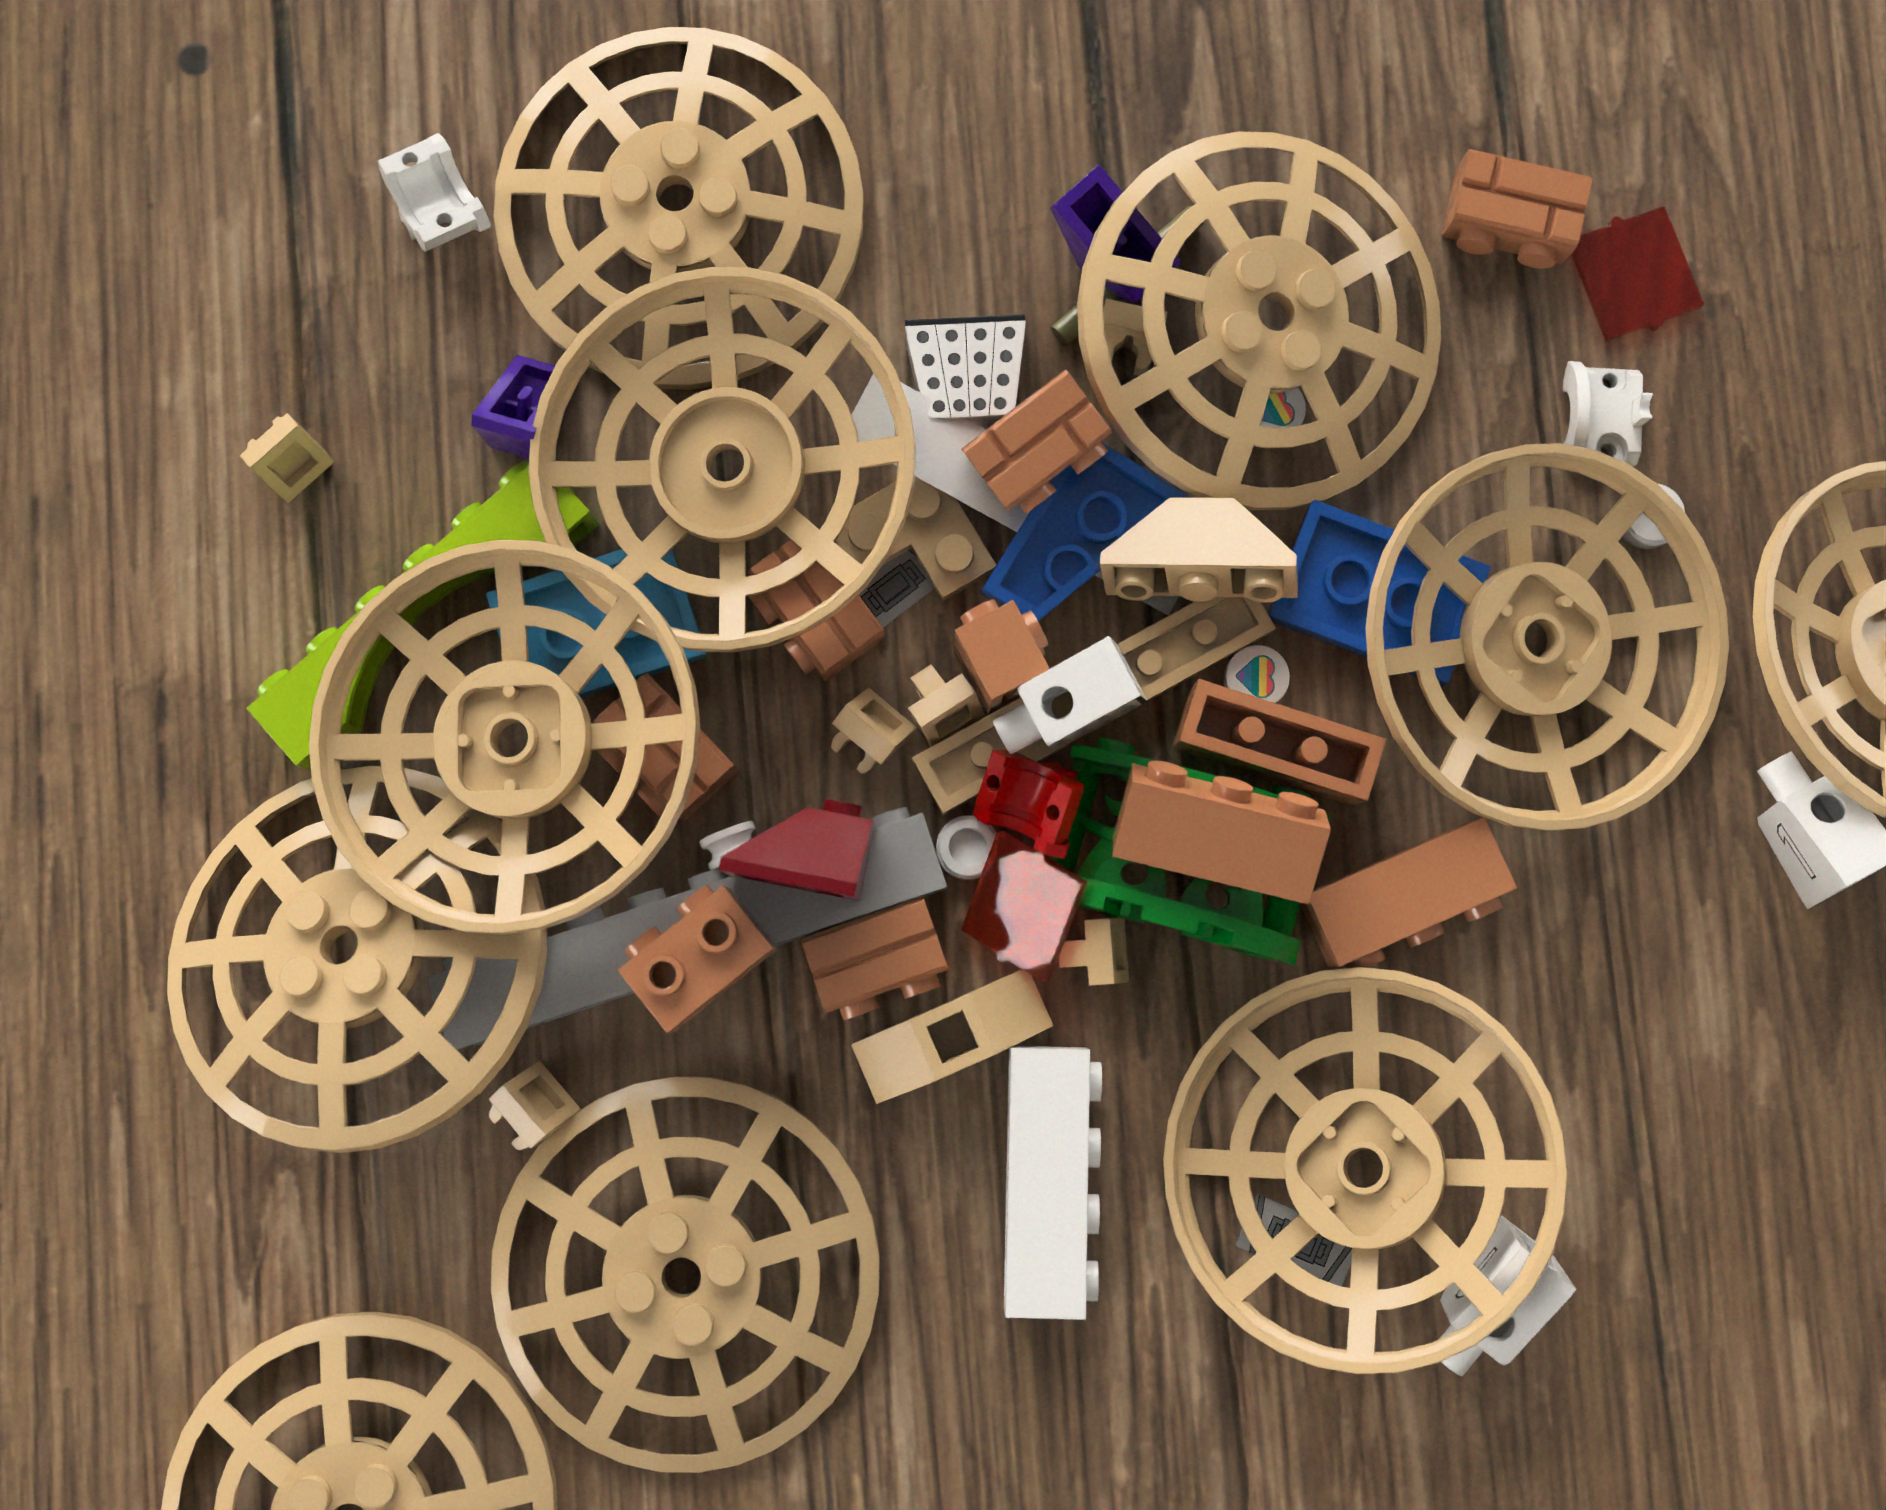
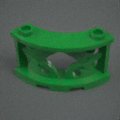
[1030,738,1330,965]

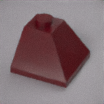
[718,799,875,901]

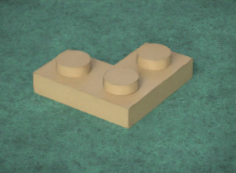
[835,476,997,602]

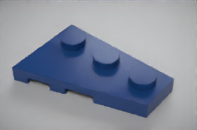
[980,442,1188,622]

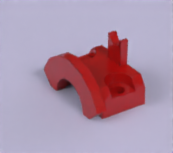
[973,750,1084,859]

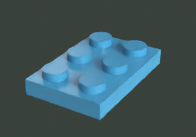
[486,549,708,698]

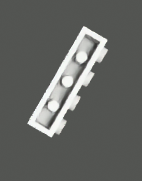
[1004,1046,1102,1320]

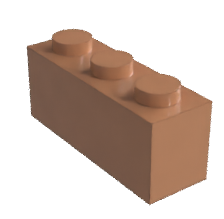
[1171,679,1386,807]
[1112,761,1331,904]
[1300,817,1517,968]

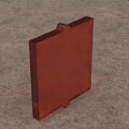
[1571,206,1704,342]
[961,831,1088,982]

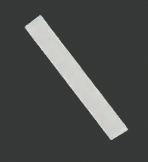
[851,374,1178,616]

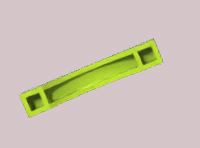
[246,461,600,770]

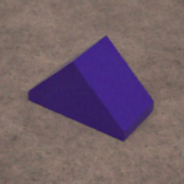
[1050,164,1181,304]
[471,355,569,458]

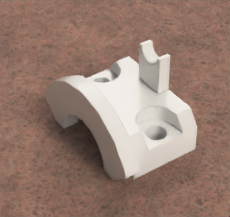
[378,133,492,252]
[1563,361,1653,467]

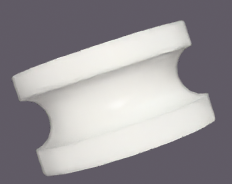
[699,821,756,870]

